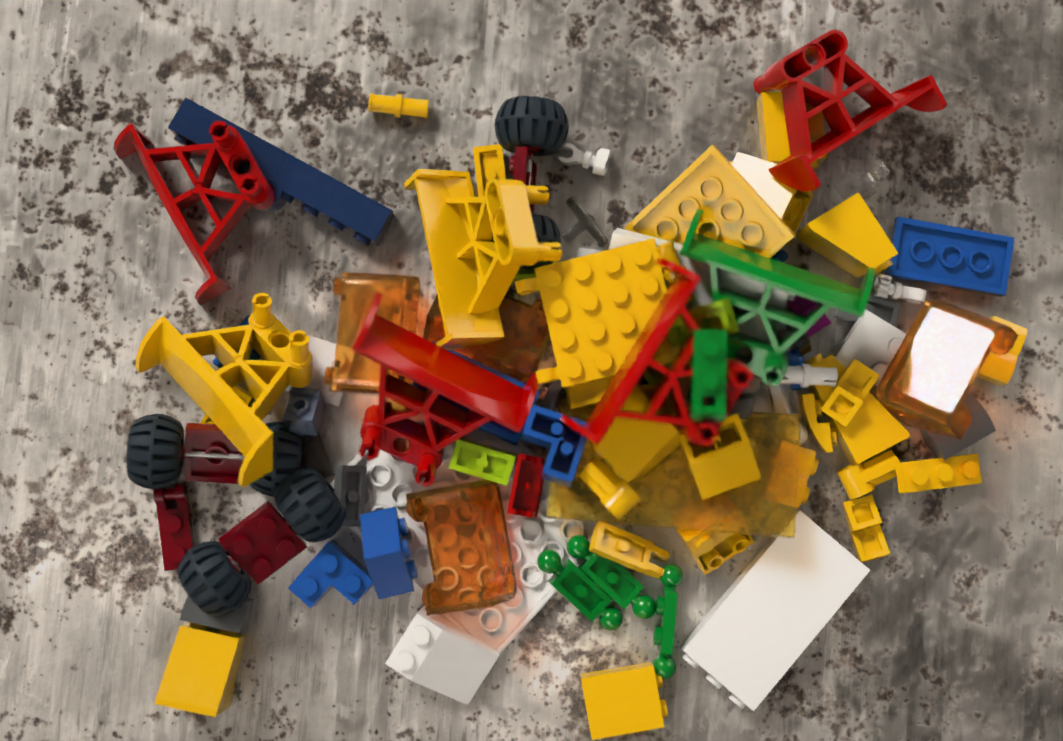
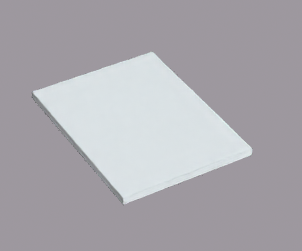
[330,413,609,654]

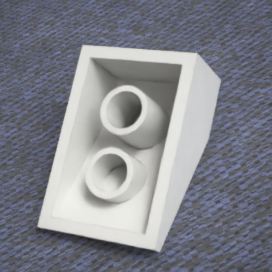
[385,604,500,705]

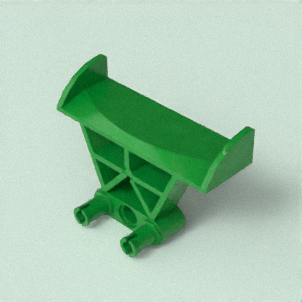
[679,209,875,386]

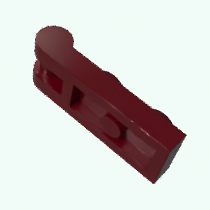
[153,483,195,571]

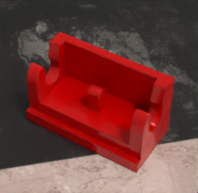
[507,453,547,518]

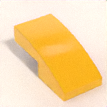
[820,357,880,427]
[843,494,890,563]

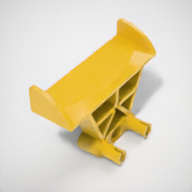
[404,169,562,350]
[135,293,313,488]

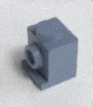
[283,387,326,436]

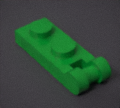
[691,329,727,423]

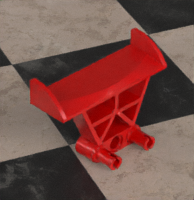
[753,29,947,192]
[113,121,275,305]
[560,258,753,445]
[351,292,539,486]

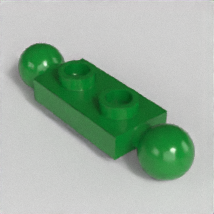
[566,535,656,620]
[537,549,623,631]
[652,564,683,680]

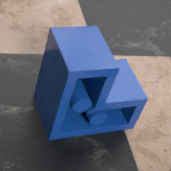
[522,404,587,487]
[360,506,418,599]
[288,540,373,608]

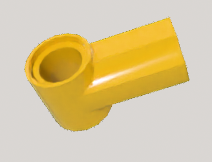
[837,450,900,500]
[579,458,641,521]

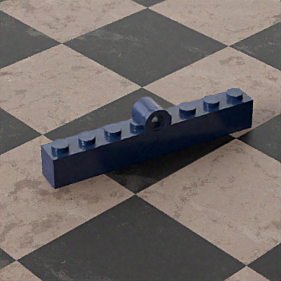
[168,97,395,246]

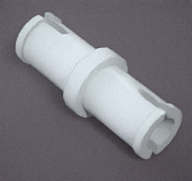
[780,363,838,388]

